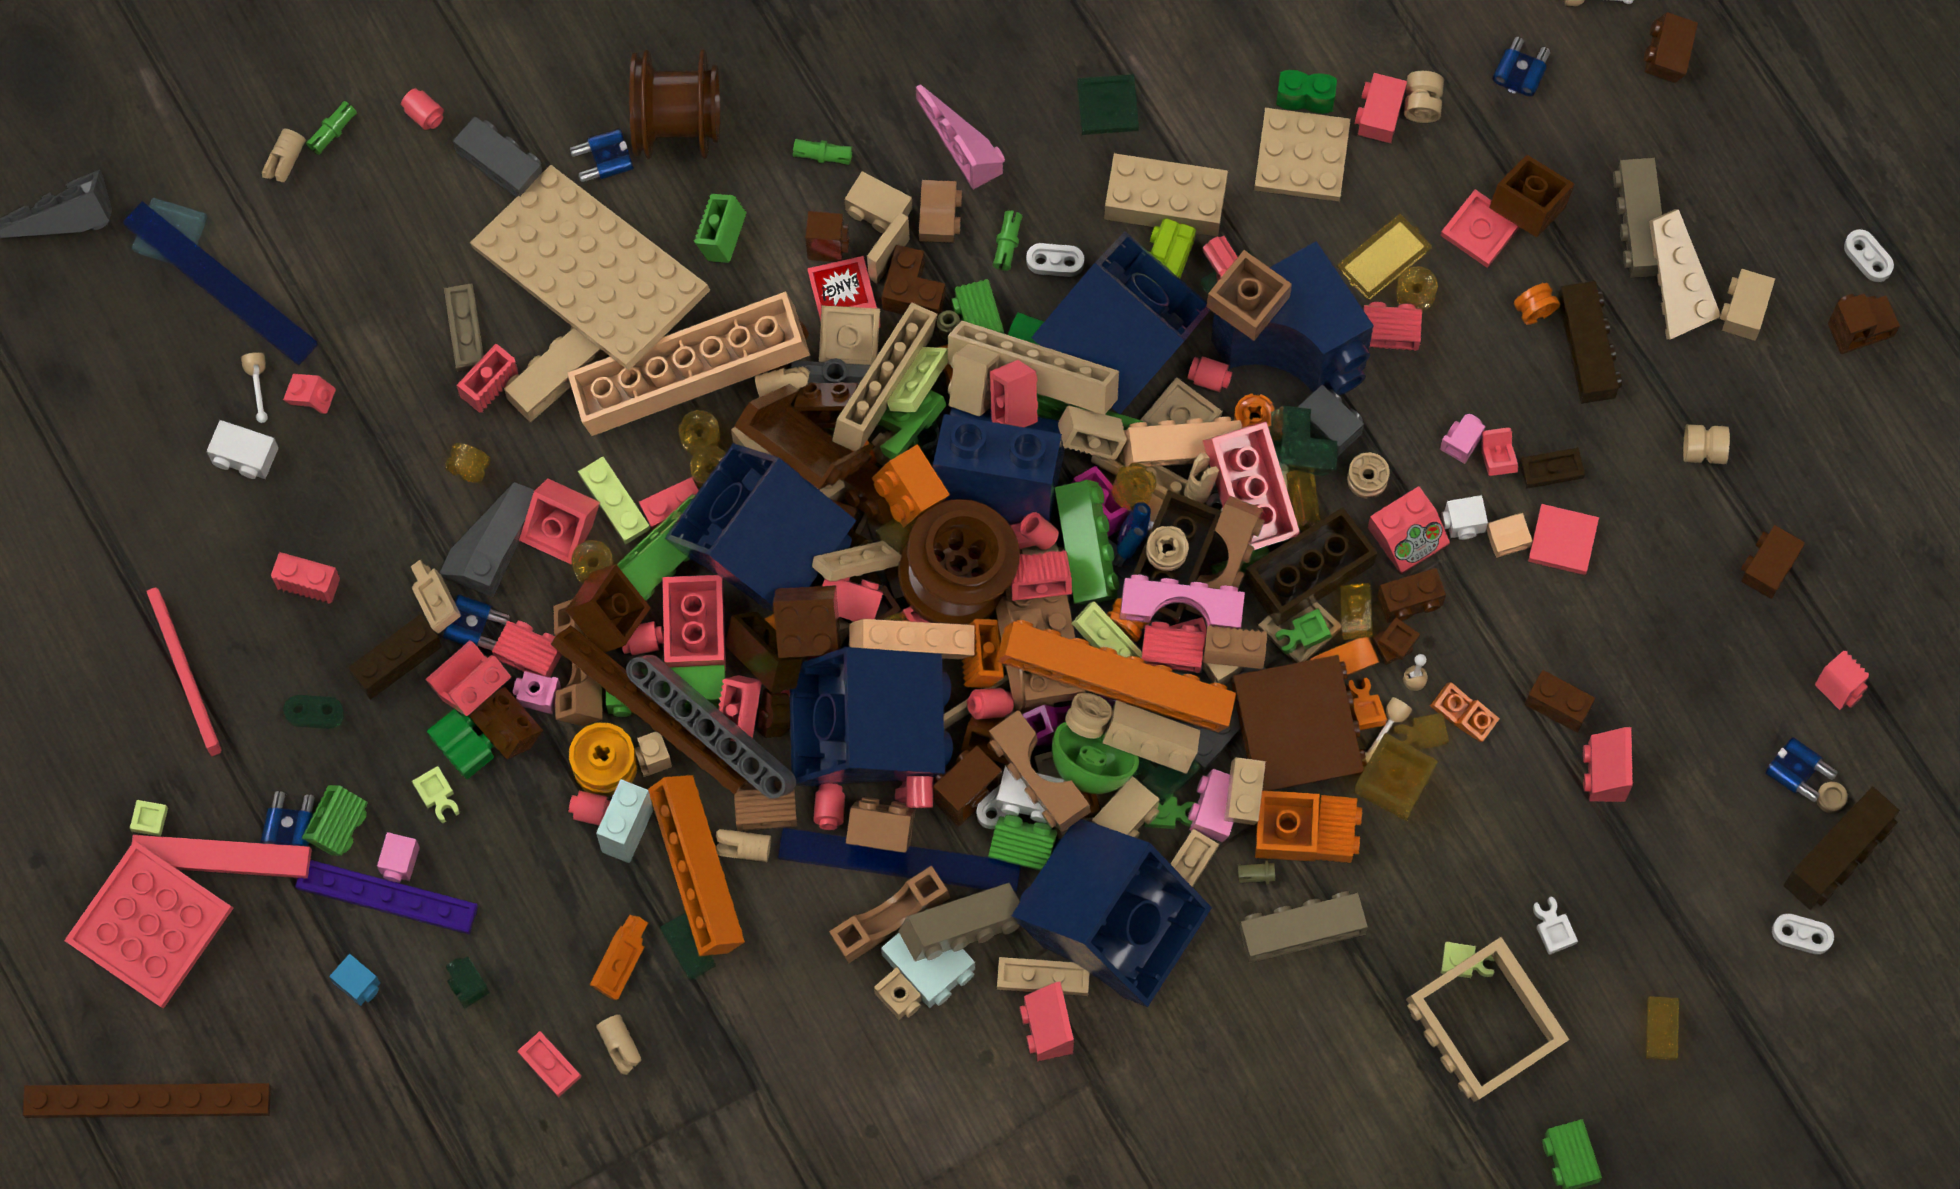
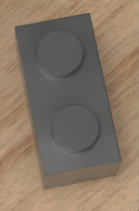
[1296,385,1364,457]

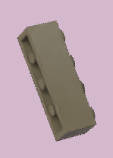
[1613,158,1662,278]
[898,883,1020,962]
[1239,891,1368,963]

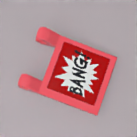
[807,256,881,328]

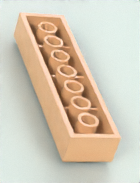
[568,291,810,436]

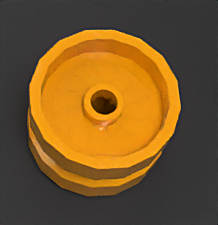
[569,723,638,797]

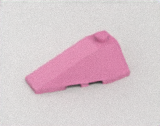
[916,84,1005,189]

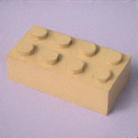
[1104,153,1228,237]

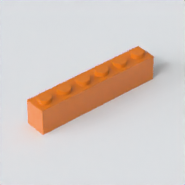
[648,775,745,956]

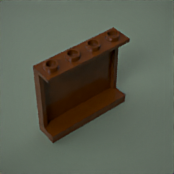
[734,384,874,490]
[1230,655,1367,791]

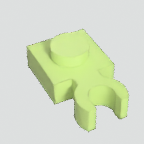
[412,766,460,823]
[1441,942,1495,978]

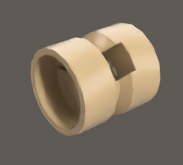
[1404,71,1444,123]
[1683,424,1730,464]

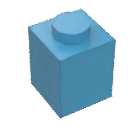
[329,954,380,1006]

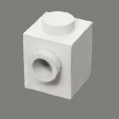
[1441,495,1488,540]

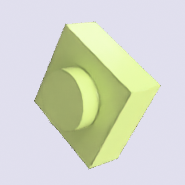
[130,800,168,837]

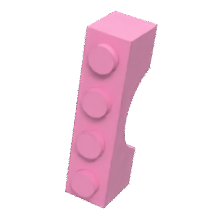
[1120,575,1245,630]

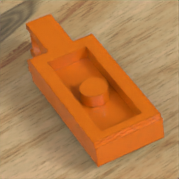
[590,915,648,1000]

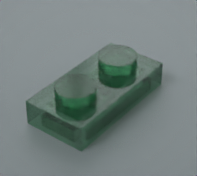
[659,913,716,981]

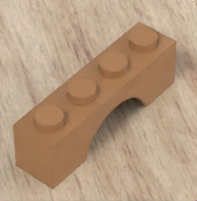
[1185,496,1265,616]
[554,599,602,726]
[989,710,1091,833]
[829,866,950,963]

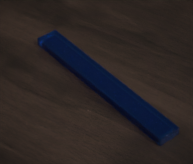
[123,201,318,366]
[778,828,1021,894]

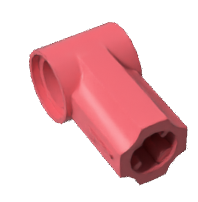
[1203,236,1238,281]
[1010,512,1059,550]
[895,776,933,808]

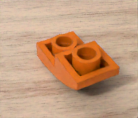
[1310,635,1380,676]
[1430,682,1500,742]

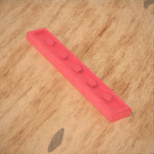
[146,587,222,757]
[132,835,312,879]

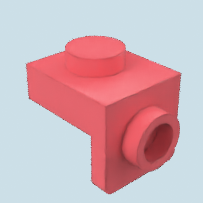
[283,374,336,414]
[1482,427,1518,476]

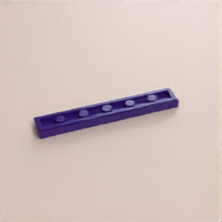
[295,860,478,935]

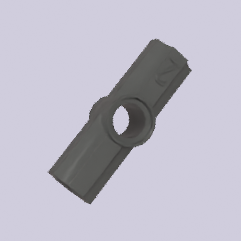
[791,358,871,385]

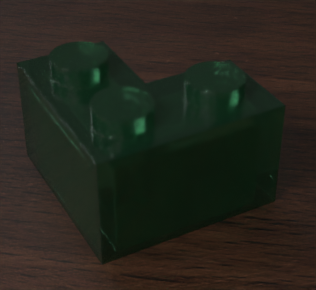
[1270,406,1338,476]

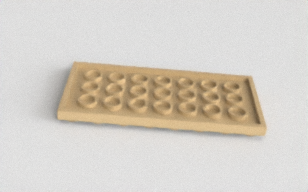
[470,165,710,371]

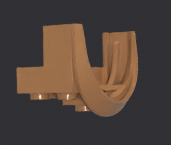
[996,587,1085,714]

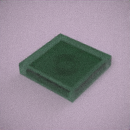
[1077,74,1139,135]

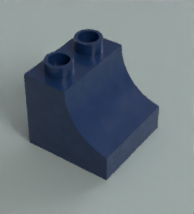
[1031,231,1210,415]
[1211,241,1374,395]
[933,407,1065,525]
[664,443,857,612]
[790,647,953,787]
[1011,819,1212,1007]

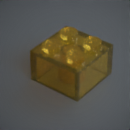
[1354,733,1438,821]

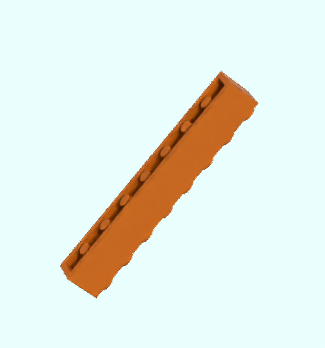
[996,620,1236,733]

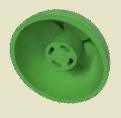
[1052,722,1139,794]

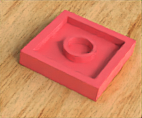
[1441,189,1520,268]
[1528,504,1599,575]

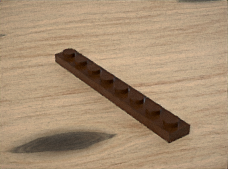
[551,625,749,794]
[23,1083,271,1118]

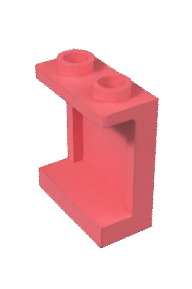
[425,641,511,716]

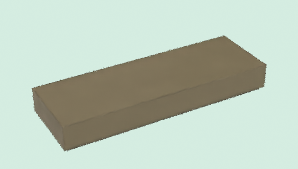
[444,284,484,372]

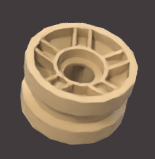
[1347,452,1390,499]
[1146,526,1189,571]
[1065,692,1113,739]

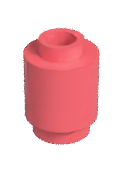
[401,88,444,130]
[1187,356,1233,393]
[622,621,664,656]
[967,688,1014,719]
[814,783,845,830]
[568,790,611,826]

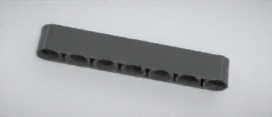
[626,655,796,799]

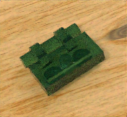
[1133,756,1201,806]

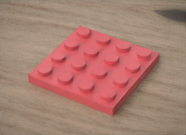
[64,840,234,1009]

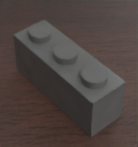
[453,117,542,198]

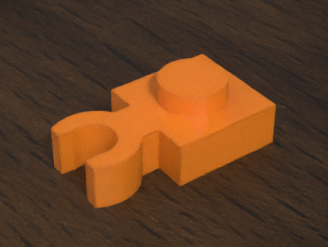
[1346,677,1387,730]

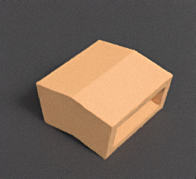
[1486,513,1533,558]

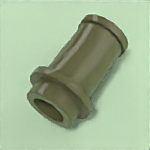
[937,310,960,340]
[1238,860,1275,884]

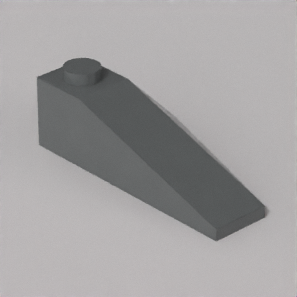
[0,170,112,238]
[439,482,535,597]

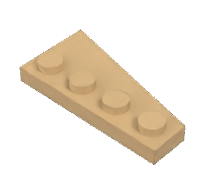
[1649,209,1721,340]

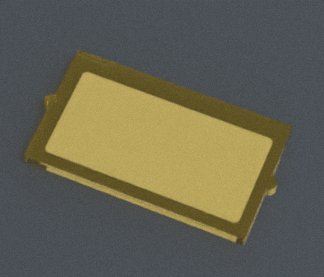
[1337,214,1432,300]

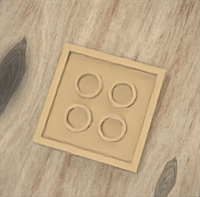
[1254,108,1350,202]

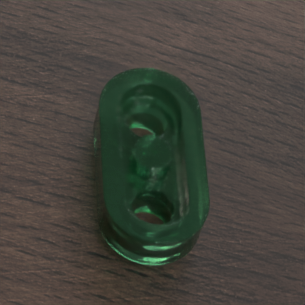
[283,695,344,729]

